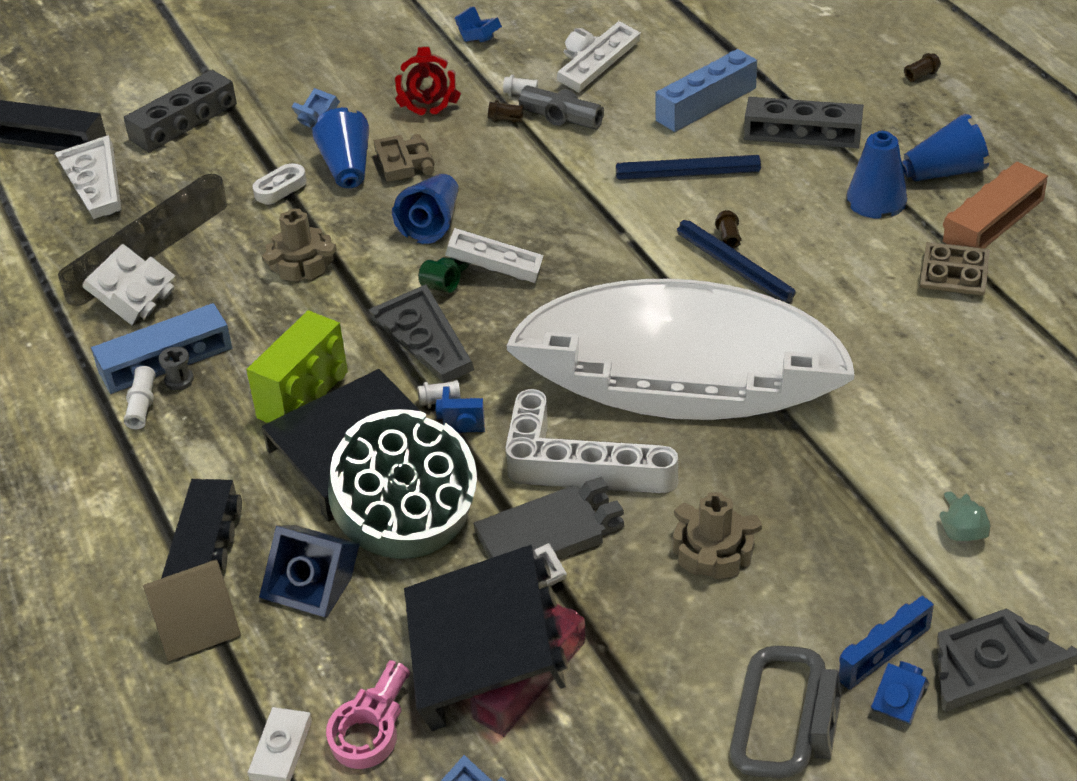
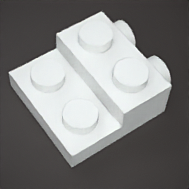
[82,244,175,325]

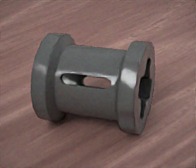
[159,347,194,390]

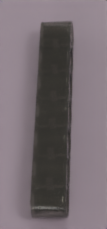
[58,174,228,306]

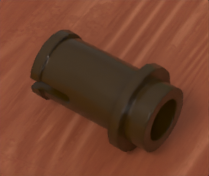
[904,53,941,82]
[488,99,524,123]
[715,210,742,249]

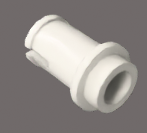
[503,74,538,97]
[417,380,461,409]

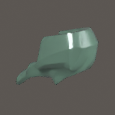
[939,491,991,541]

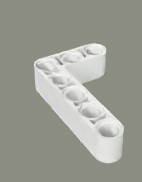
[506,389,678,493]

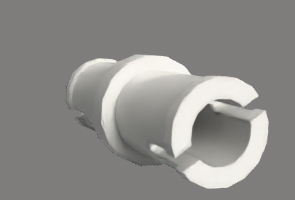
[124,366,156,429]

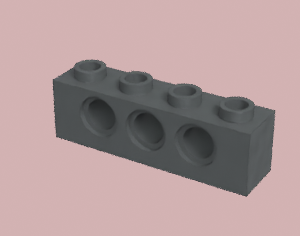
[123,69,237,153]
[744,96,864,148]

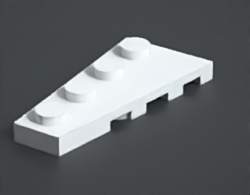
[55,135,122,219]

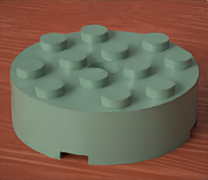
[328,409,477,559]

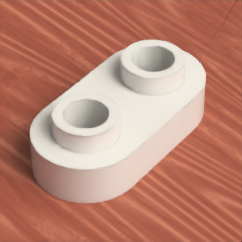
[253,164,306,205]

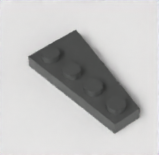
[369,284,474,383]

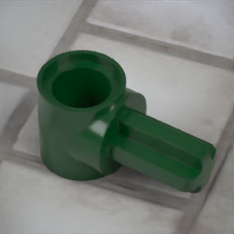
[418,257,471,293]

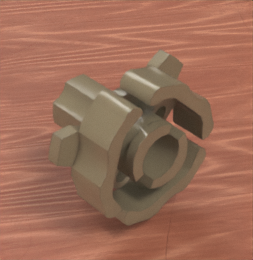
[262,209,337,282]
[673,492,762,579]

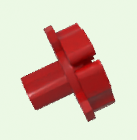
[395,46,461,116]

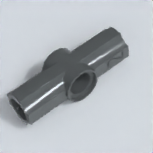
[519,85,604,130]

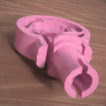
[326,661,410,769]

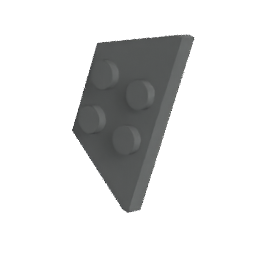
[936,608,1077,712]

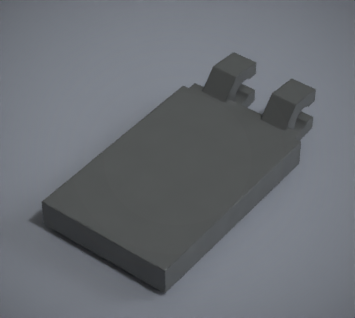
[474,477,625,560]

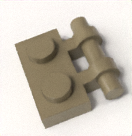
[374,134,435,182]

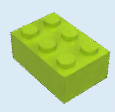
[246,310,348,423]

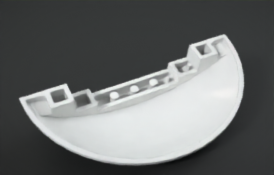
[507,279,854,420]

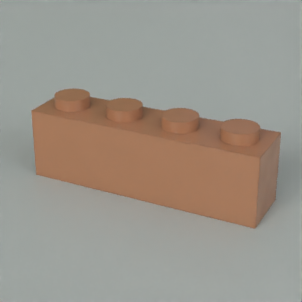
[943,162,1048,249]

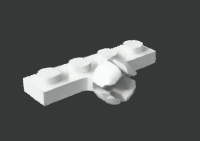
[557,21,641,93]

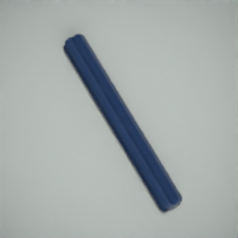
[615,155,761,180]
[677,220,796,304]

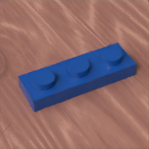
[839,595,934,690]

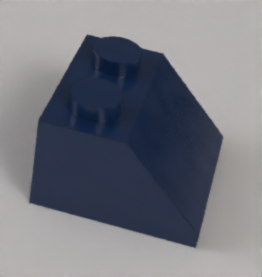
[259,525,360,617]

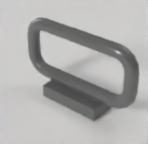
[730,646,842,779]

